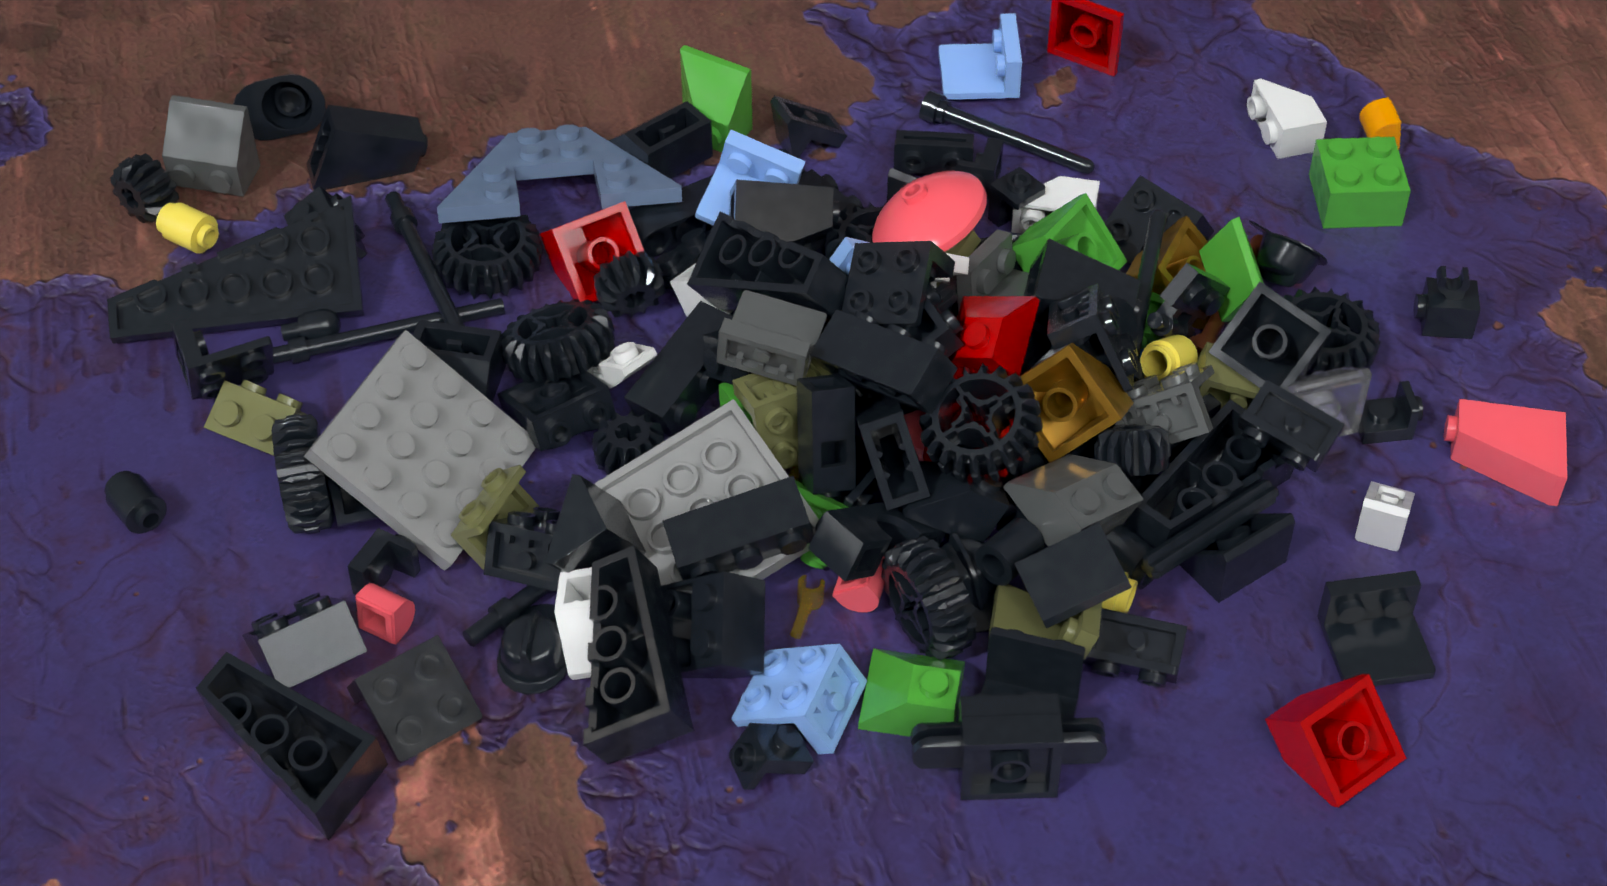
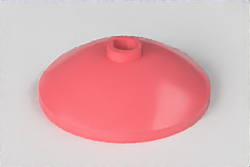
[872,171,987,252]

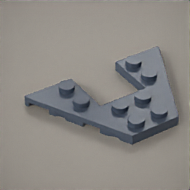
[437,124,682,224]

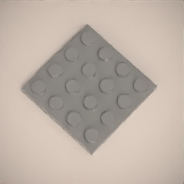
[304,330,536,571]
[594,399,819,585]

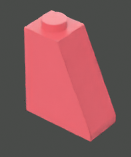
[1444,399,1567,506]

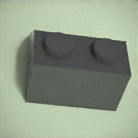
[162,95,260,197]
[1004,454,1144,547]

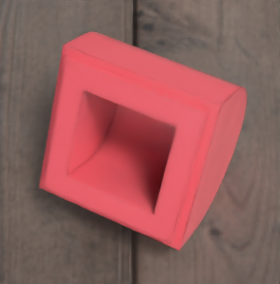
[832,557,885,613]
[356,583,415,645]

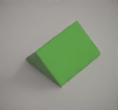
[1199,217,1264,322]

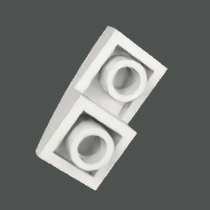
[587,342,657,389]

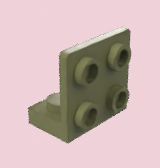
[732,358,831,470]
[989,584,1102,660]

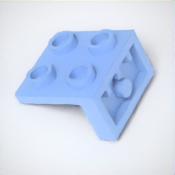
[938,13,1022,100]
[695,130,806,225]
[731,644,867,754]

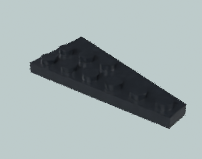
[107,196,364,344]

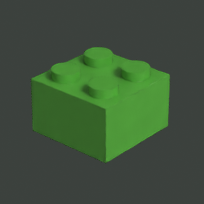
[1309,137,1411,229]

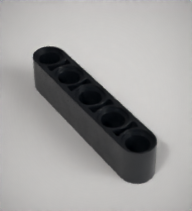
[629,148,806,258]

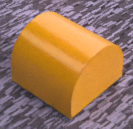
[1359,97,1401,149]

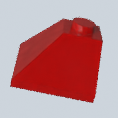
[1047,0,1124,77]
[540,201,644,302]
[948,296,1040,376]
[1265,674,1406,807]

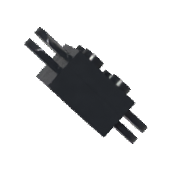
[910,692,1107,800]

